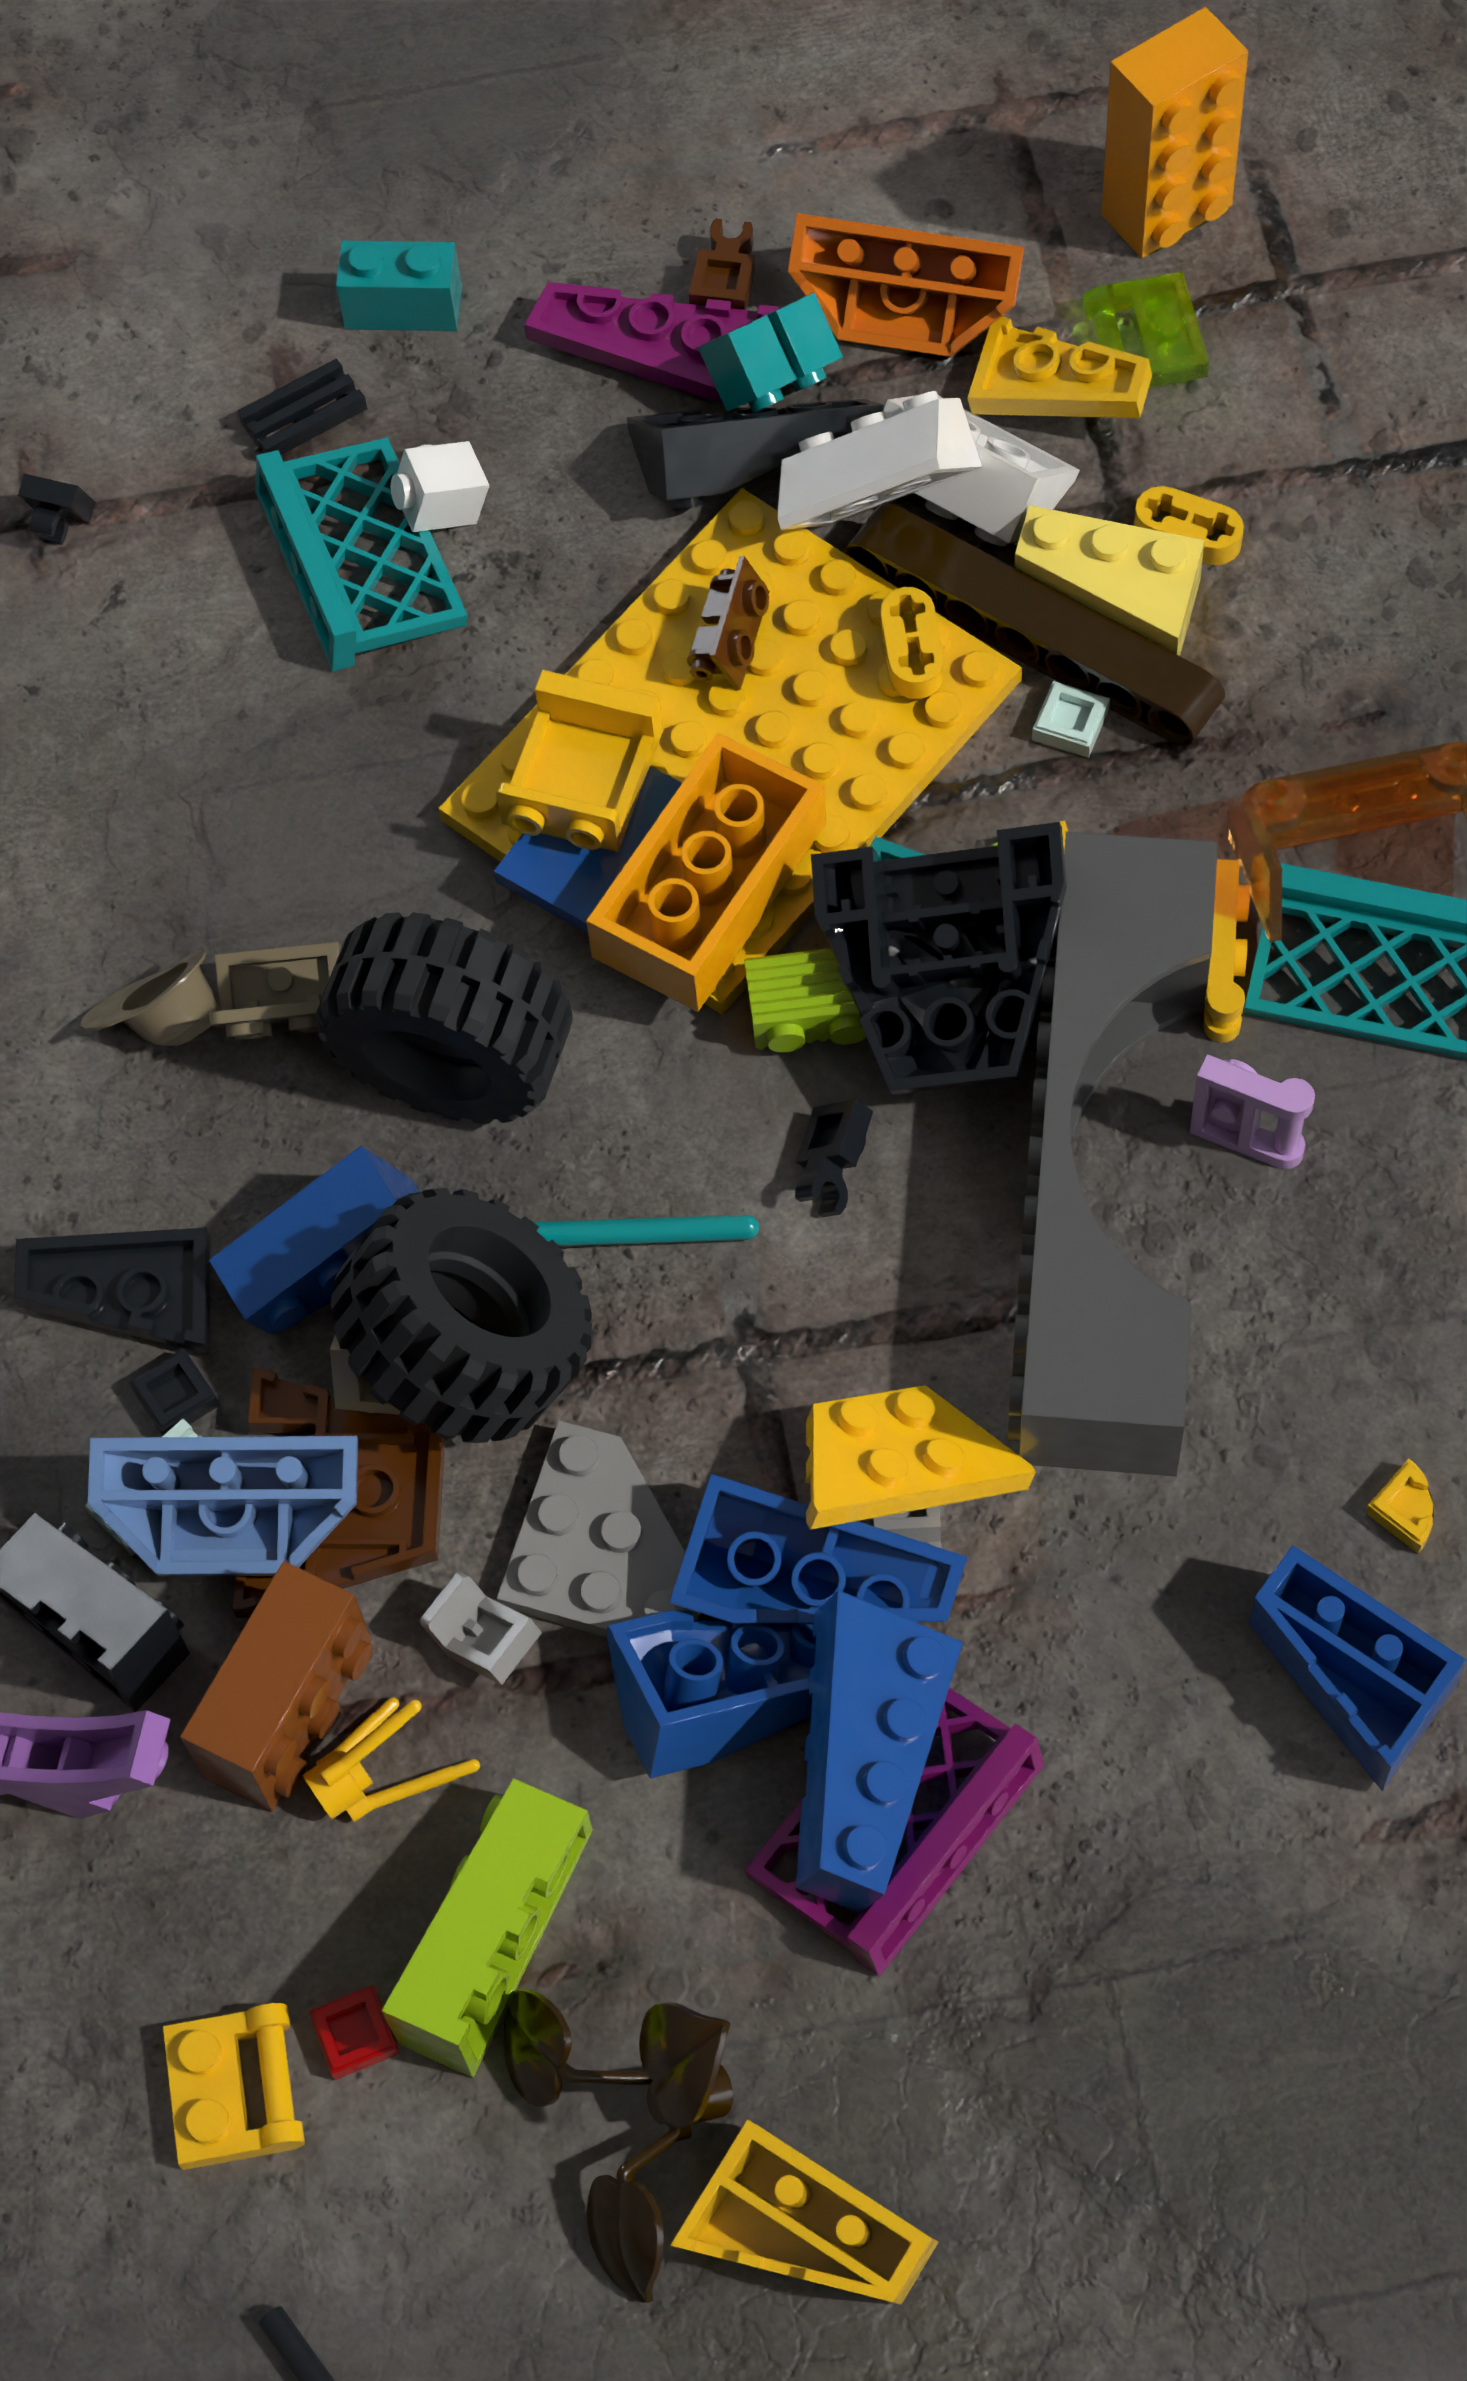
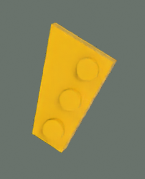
[967,316,1152,418]

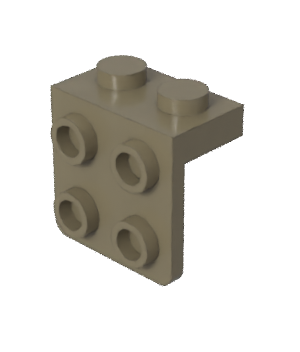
[209,942,341,1040]

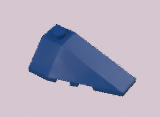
[606,1610,816,1779]

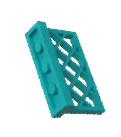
[255,437,467,672]
[1244,862,1467,1059]

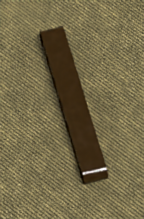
[845,503,1225,746]

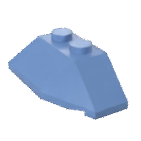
[88,1436,358,1576]

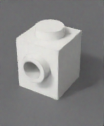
[391,441,489,532]

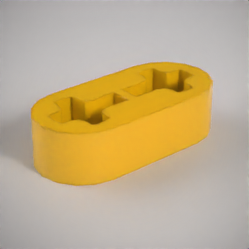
[1134,486,1244,566]
[881,587,943,699]

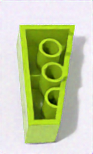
[382,1778,593,2078]

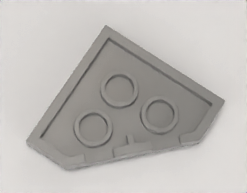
[497,1420,704,1637]

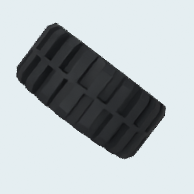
[316,912,573,1124]
[331,1188,593,1443]

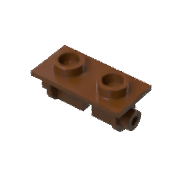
[687,556,770,690]

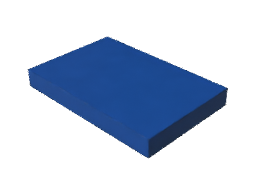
[494,765,682,934]

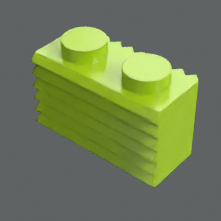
[744,948,866,1052]

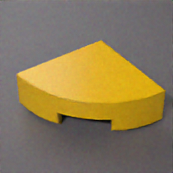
[1366,1459,1434,1554]

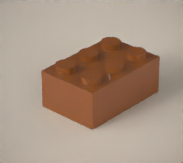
[180,1560,373,1813]

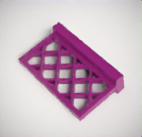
[744,1688,1045,1977]

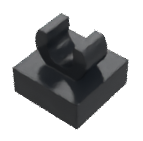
[18,473,96,545]

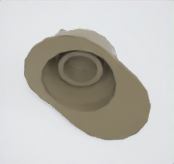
[80,950,220,1046]

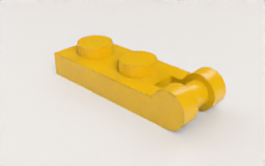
[1203,859,1250,1043]

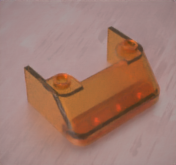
[1227,742,1467,942]

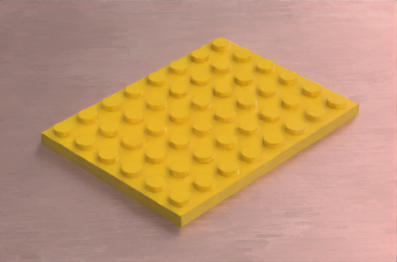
[438,488,1022,1015]

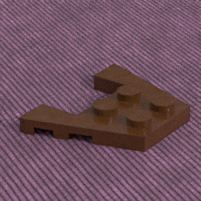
[232,1369,446,1618]

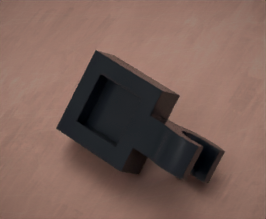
[795,1099,873,1217]

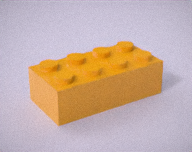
[1101,7,1249,259]
[586,733,826,1012]

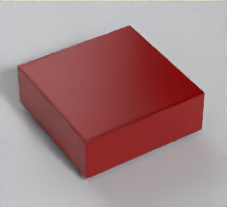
[309,1984,400,2080]

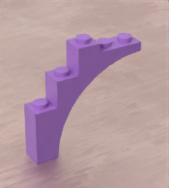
[0,1710,170,1819]

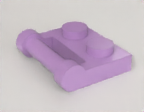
[1189,1054,1315,1170]

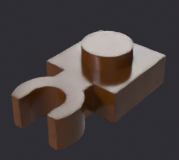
[689,218,755,310]

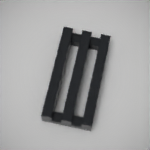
[238,358,368,455]

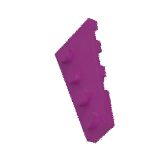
[524,282,779,404]

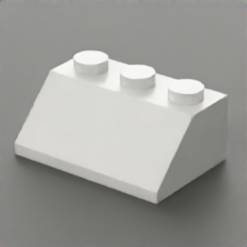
[777,391,982,530]
[883,395,1080,546]

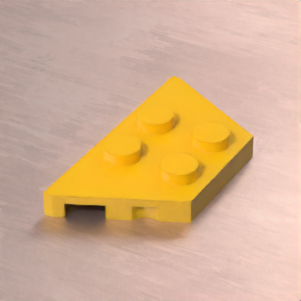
[806,1385,1036,1530]

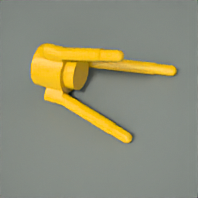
[302,1697,480,1822]

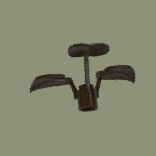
[504,1989,733,2303]

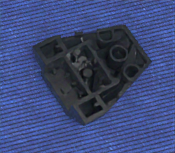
[811,822,1067,1095]

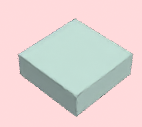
[1032,681,1110,758]

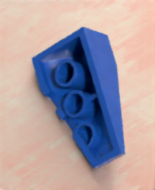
[669,1474,968,1624]

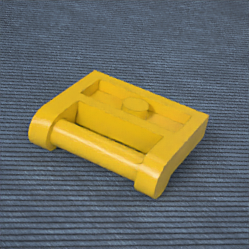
[163,2003,305,2170]

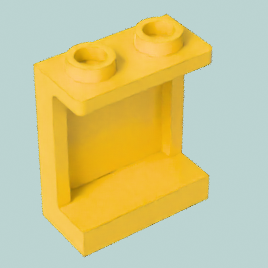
[496,670,663,852]

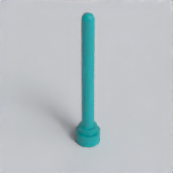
[534,1215,760,1246]

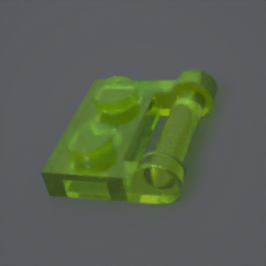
[1081,271,1209,387]

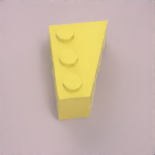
[1015,505,1205,656]

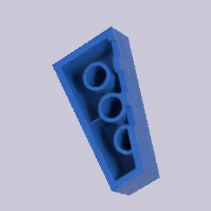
[796,1590,963,1913]

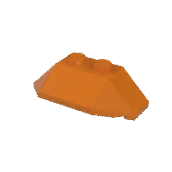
[788,213,1025,357]

